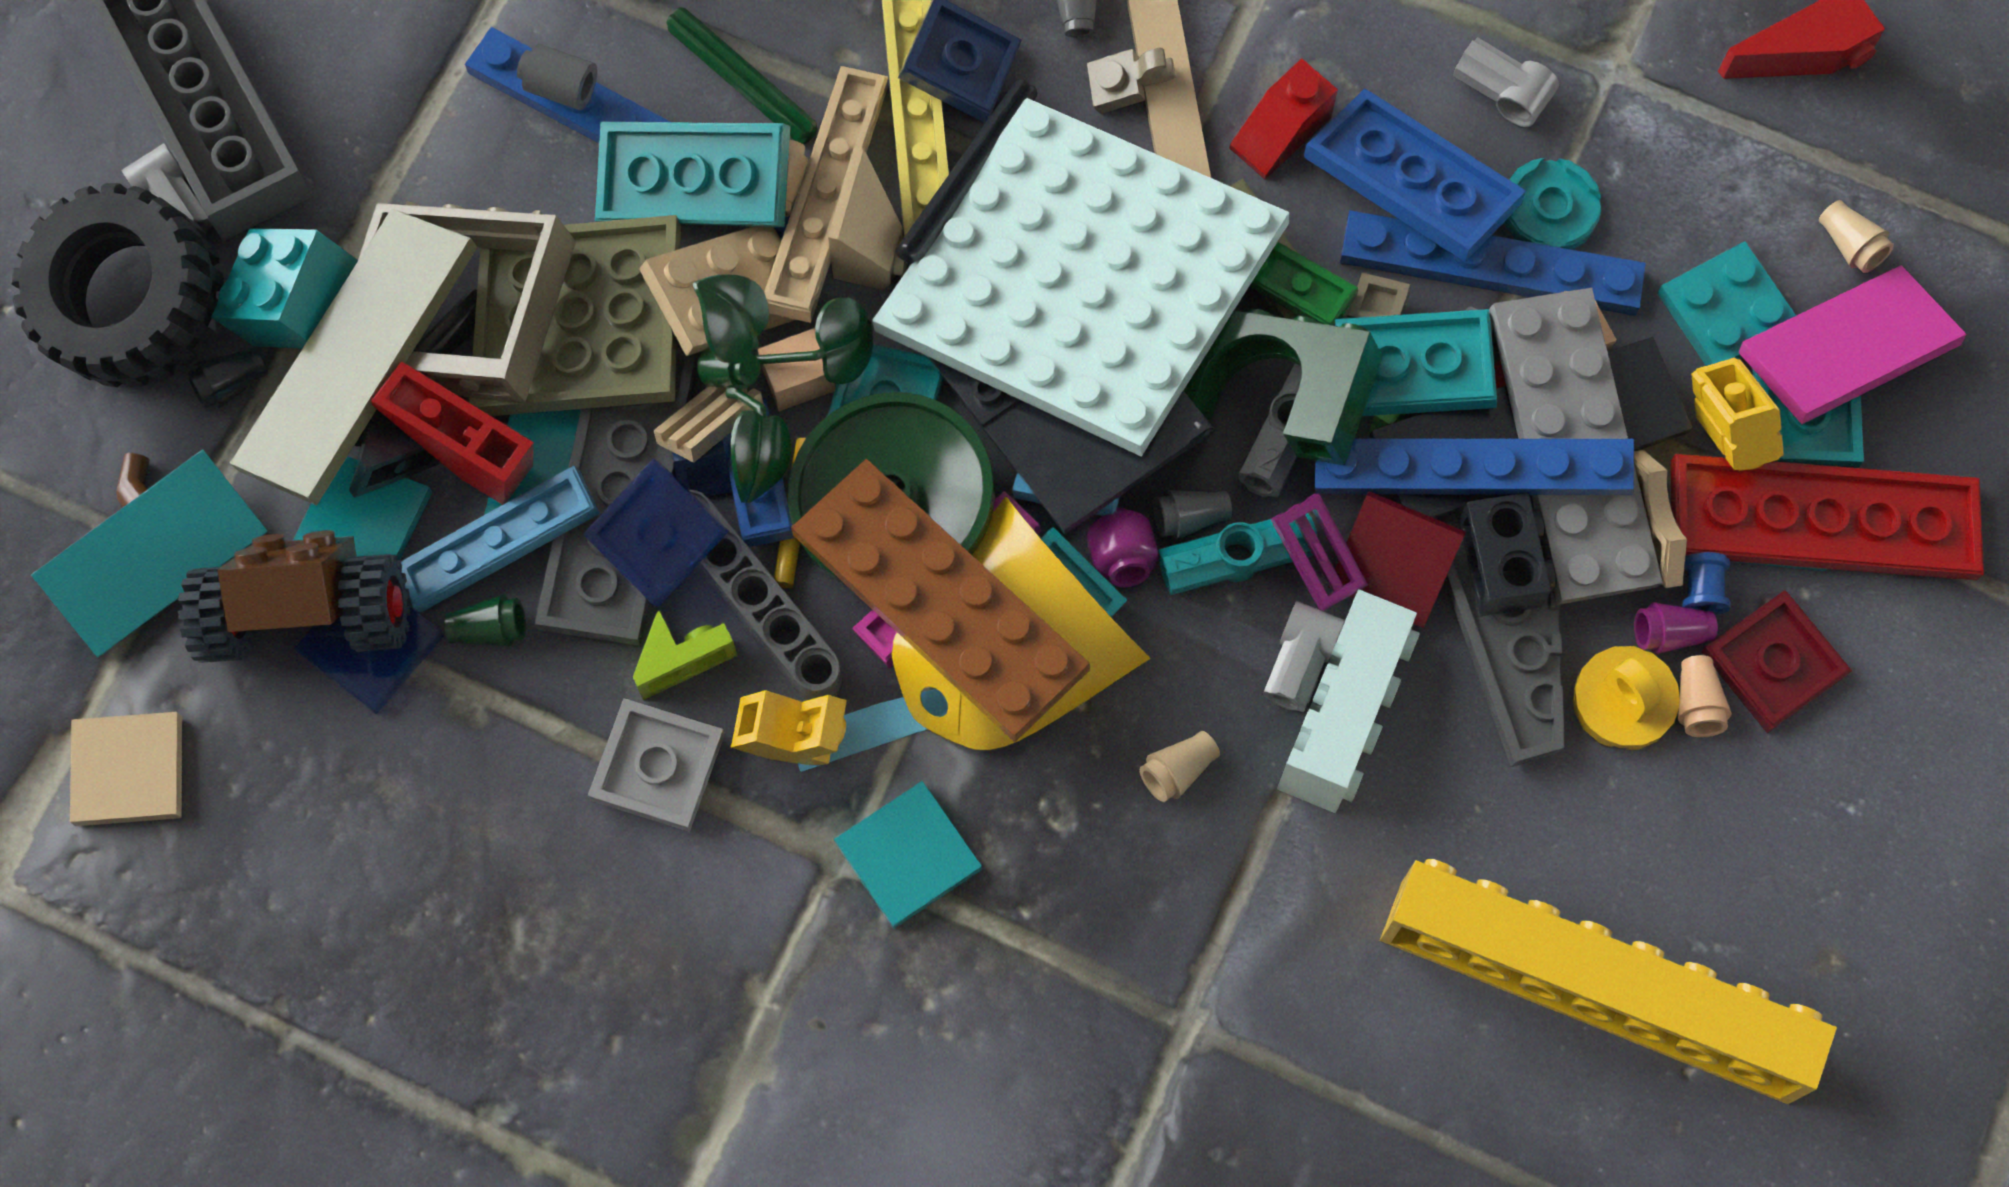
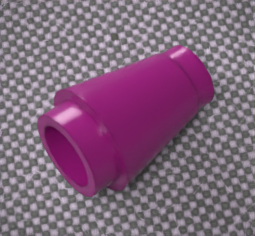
[1634,603,1718,655]

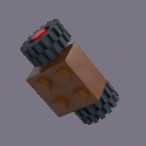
[178,530,410,663]

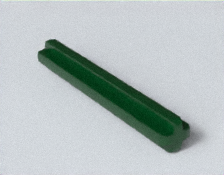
[666,7,818,145]

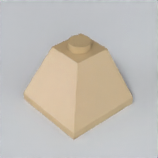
[828,147,908,290]

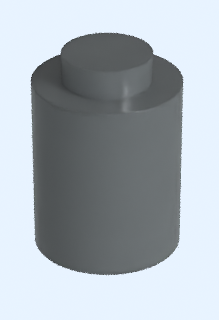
[517,44,598,110]

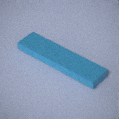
[401,466,600,613]

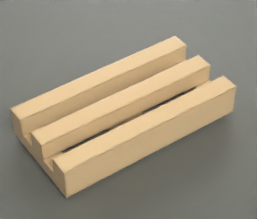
[654,387,763,462]

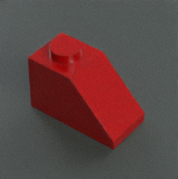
[1229,58,1338,180]

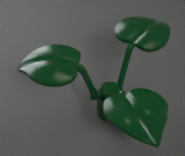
[692,274,873,503]

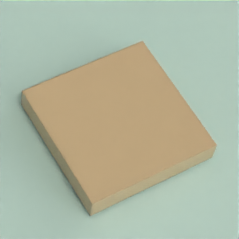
[70,712,182,826]

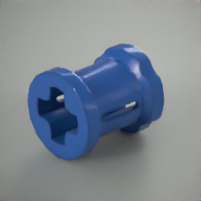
[1682,552,1731,615]

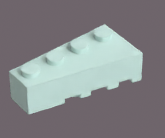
[1277,589,1420,813]

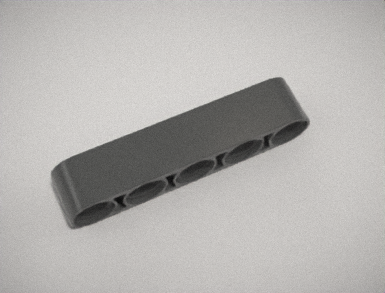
[666,490,843,701]

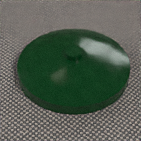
[788,392,995,586]

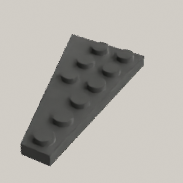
[1437,495,1564,767]

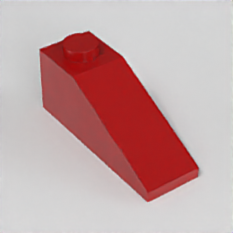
[1718,0,1885,79]
[371,361,534,505]

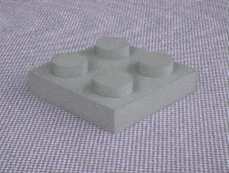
[587,698,725,832]

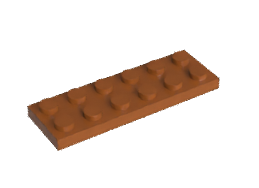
[791,459,1090,742]

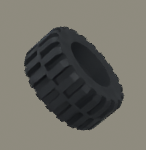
[11,183,224,388]

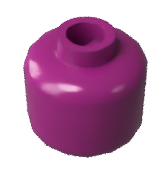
[1086,508,1159,587]

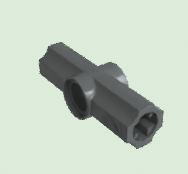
[1238,363,1302,498]

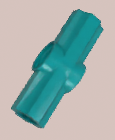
[1158,513,1317,595]

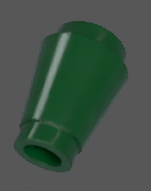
[444,595,526,646]

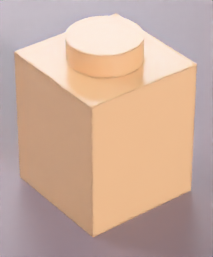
[757,328,835,412]

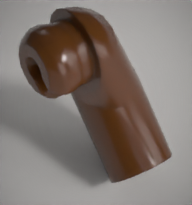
[116,453,150,507]

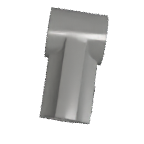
[1453,37,1559,127]
[121,143,212,234]
[1262,601,1345,712]

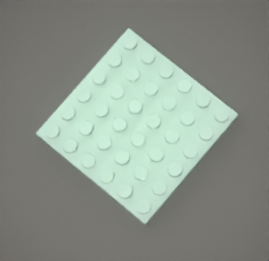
[872,98,1289,456]

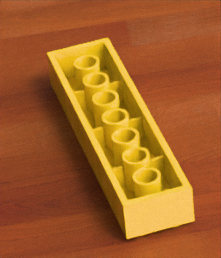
[1379,859,1837,1104]

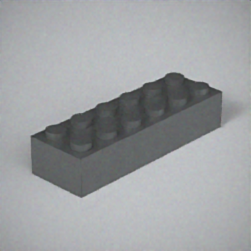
[91,0,312,242]

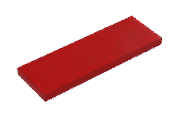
[1671,454,1984,580]

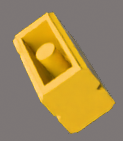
[1691,358,1784,471]

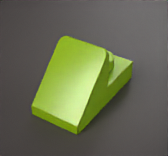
[633,611,738,700]

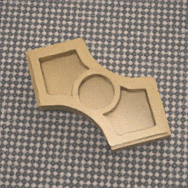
[1634,450,1687,588]

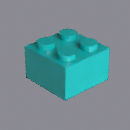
[211,228,358,349]

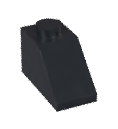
[349,410,440,498]

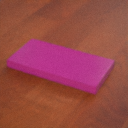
[1738,265,1966,424]

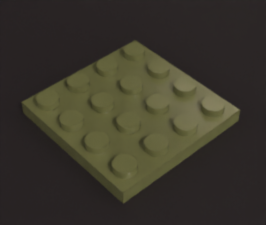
[469,215,681,416]

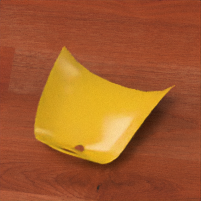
[892,497,1150,750]

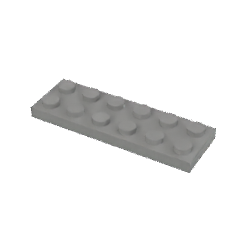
[1489,288,1662,605]

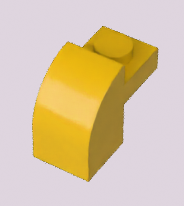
[731,690,847,765]

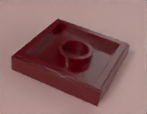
[1328,491,1465,628]
[1701,590,1852,734]

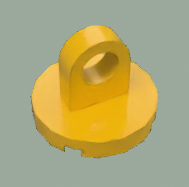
[1573,646,1680,750]

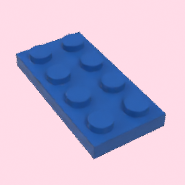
[1304,88,1526,262]

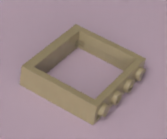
[358,201,576,402]

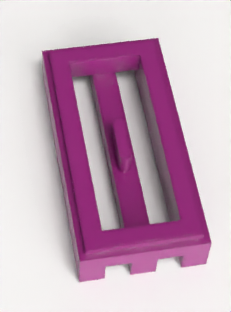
[1270,494,1368,611]

